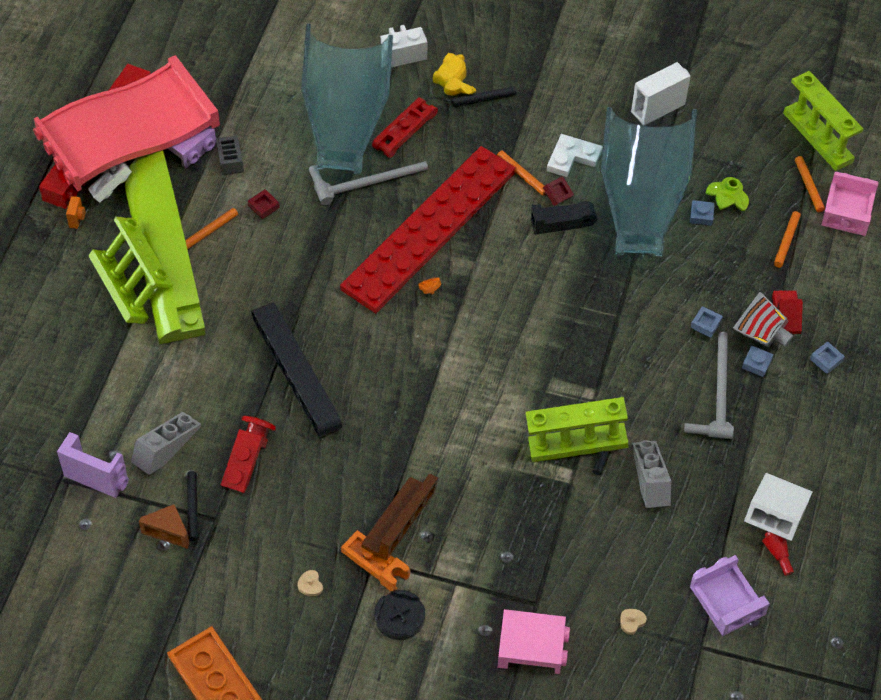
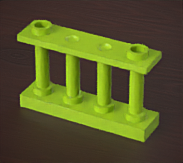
[783,71,863,171]
[89,217,173,324]
[526,397,628,462]

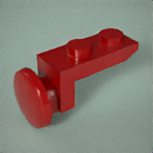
[221,416,276,493]

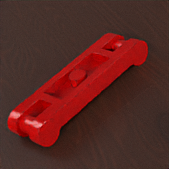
[372,97,438,158]

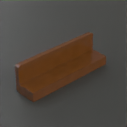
[362,473,438,561]

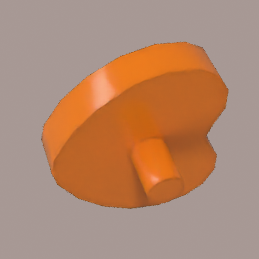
[418,278,441,294]

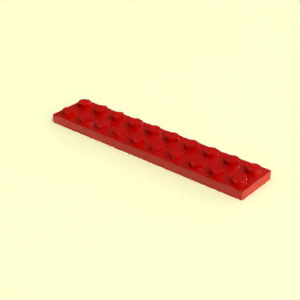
[340,146,516,314]

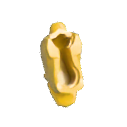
[433,53,476,96]

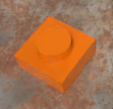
[66,196,85,229]

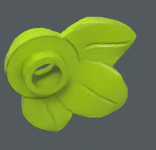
[706,177,749,211]

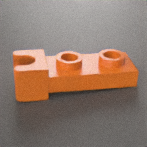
[341,530,410,591]

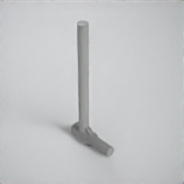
[309,161,428,205]
[684,332,734,439]

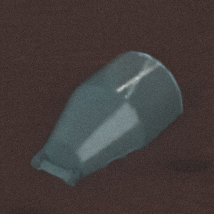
[301,23,393,174]
[601,107,697,256]

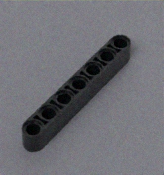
[251,302,342,437]

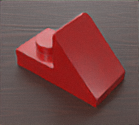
[772,291,803,334]

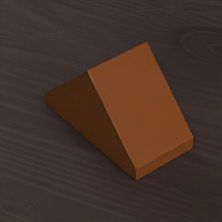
[139,504,189,549]

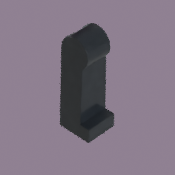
[530,201,597,235]

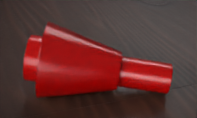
[762,531,794,576]

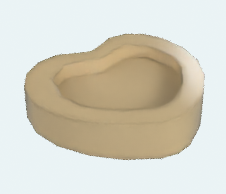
[298,570,323,597]
[620,609,647,635]

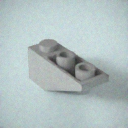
[131,412,201,475]
[632,440,671,508]

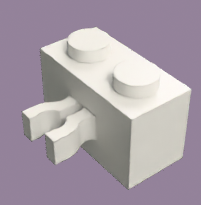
[380,25,427,68]

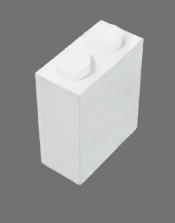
[631,62,690,125]
[744,473,812,541]

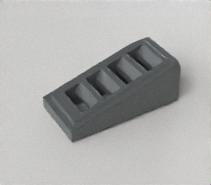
[216,136,244,175]

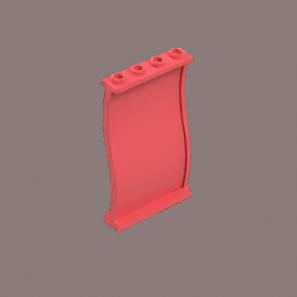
[33,55,220,191]

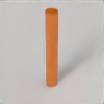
[497,150,546,196]
[795,156,825,213]
[185,208,238,250]
[774,211,801,268]

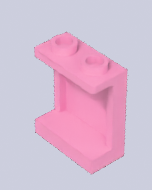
[821,172,879,236]
[497,609,570,674]

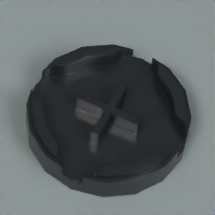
[374,590,425,640]

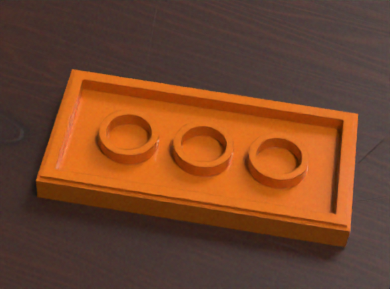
[167,626,262,700]

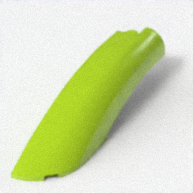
[125,150,206,344]

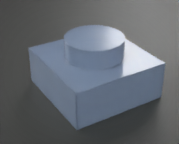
[690,200,715,226]
[690,306,723,338]
[810,341,845,374]
[742,346,774,377]

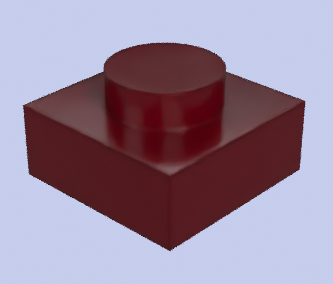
[543,176,574,207]
[248,189,280,219]

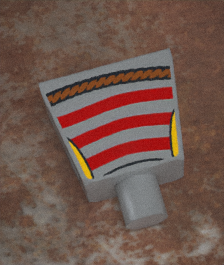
[733,292,794,347]

